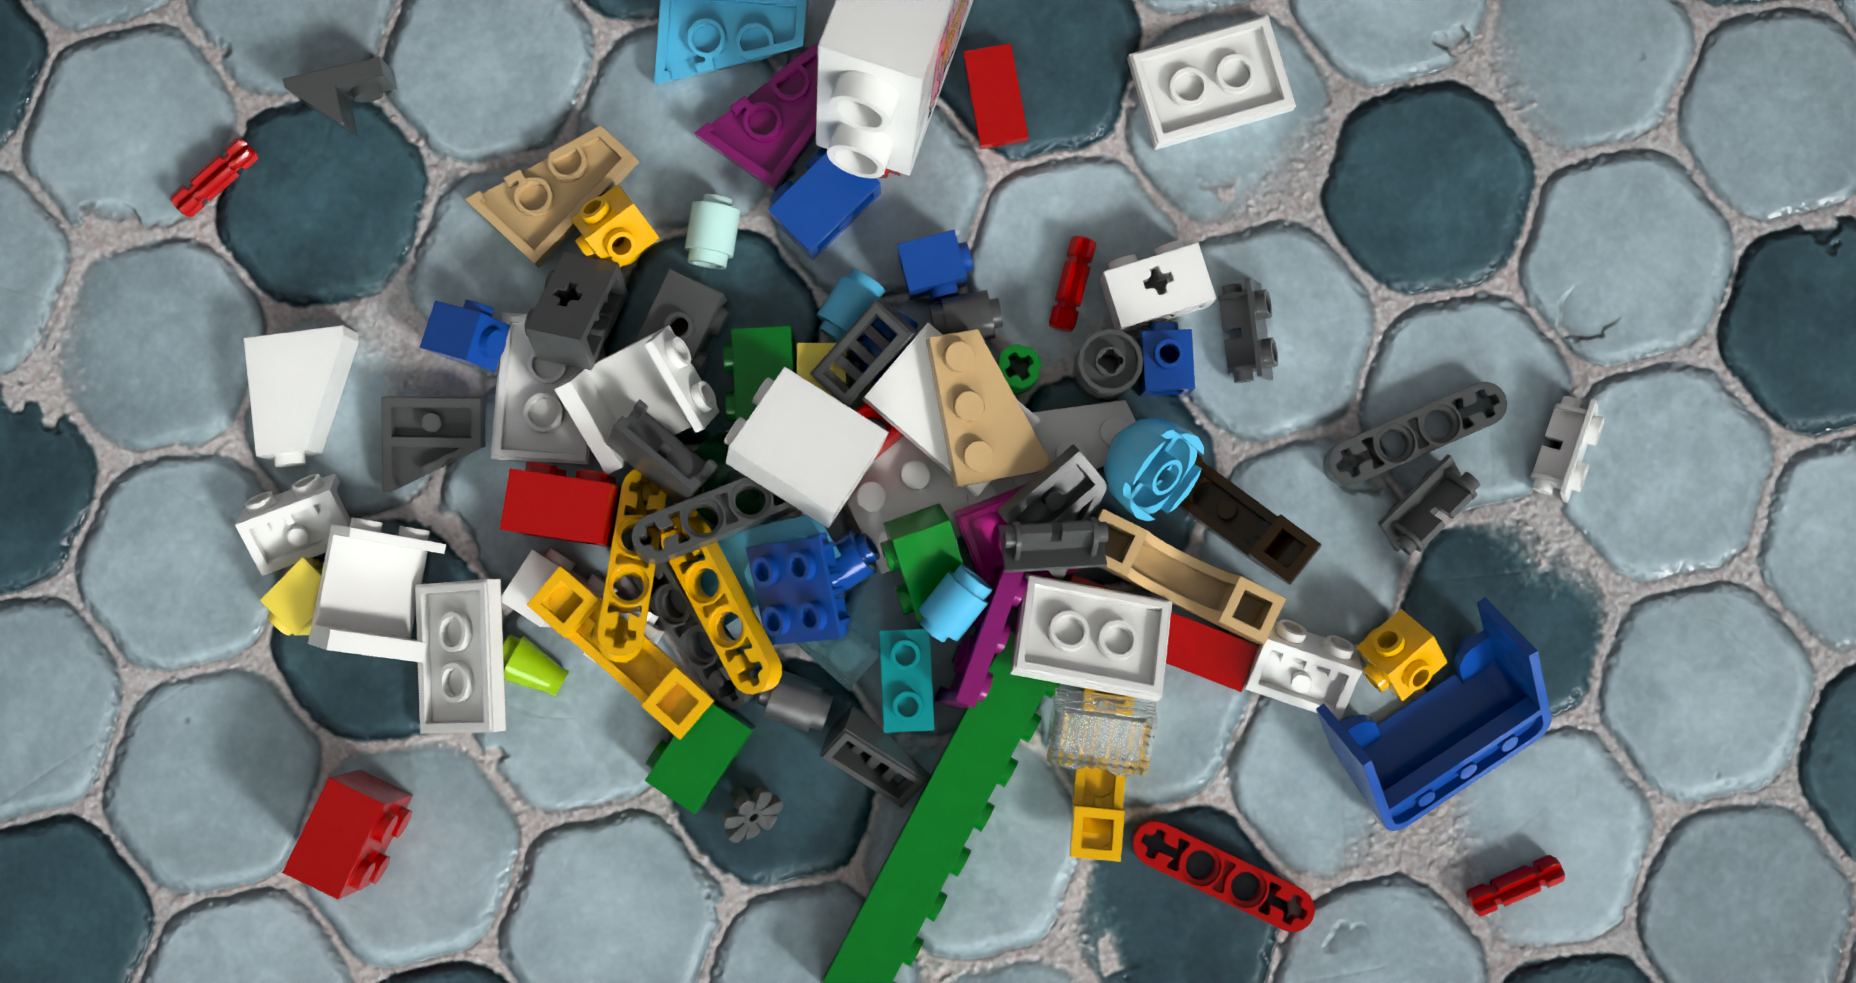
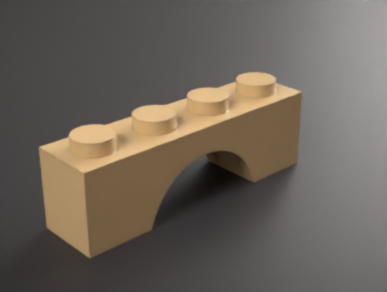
[1096,509,1286,644]

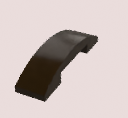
[1178,453,1322,585]

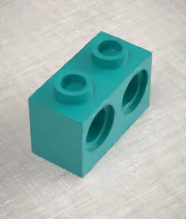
[879,629,935,733]

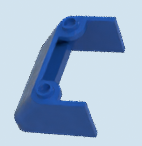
[1316,597,1552,831]

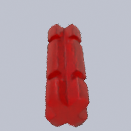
[170,137,258,217]
[1049,236,1096,332]
[1466,855,1565,916]

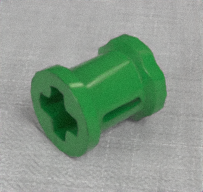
[997,344,1041,394]

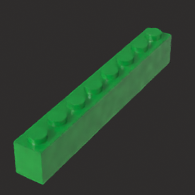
[820,631,1060,983]

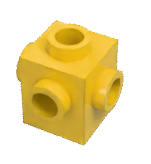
[571,184,659,268]
[1356,609,1448,702]

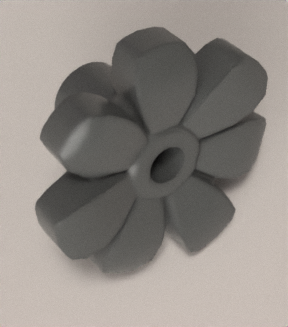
[721,786,783,843]

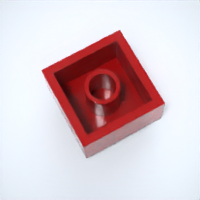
[500,462,621,547]
[282,770,413,900]

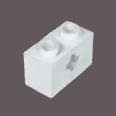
[1099,240,1216,333]

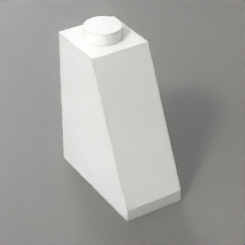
[244,325,359,467]

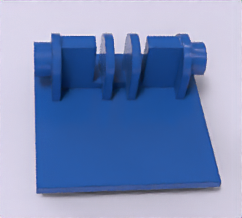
[746,532,851,645]

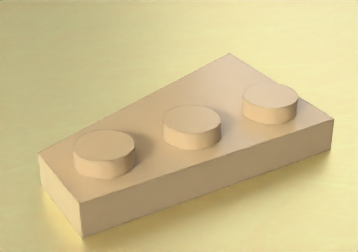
[465,125,639,268]
[926,329,1051,488]

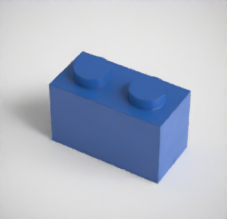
[768,147,881,261]

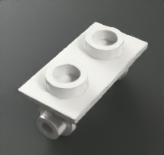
[1530,396,1604,503]

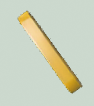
[597,469,667,662]
[661,517,782,695]

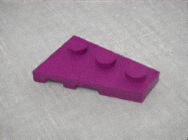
[694,42,820,192]
[934,558,1028,708]

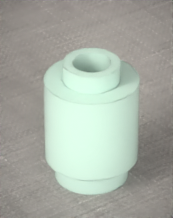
[684,194,741,269]

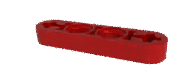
[1131,819,1315,932]

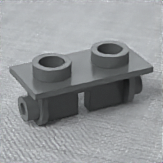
[1218,278,1278,383]
[1378,454,1480,555]
[999,517,1109,573]

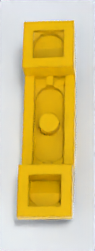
[526,566,715,740]
[1069,688,1135,862]

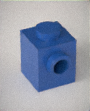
[897,229,974,301]
[420,300,511,372]
[1137,322,1195,397]

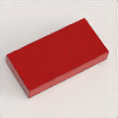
[963,43,1028,150]

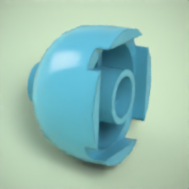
[1104,417,1204,521]

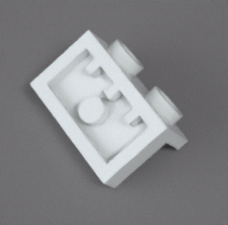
[235,474,351,576]
[1245,619,1362,721]

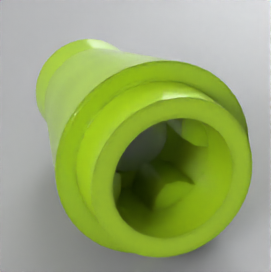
[503,634,569,697]

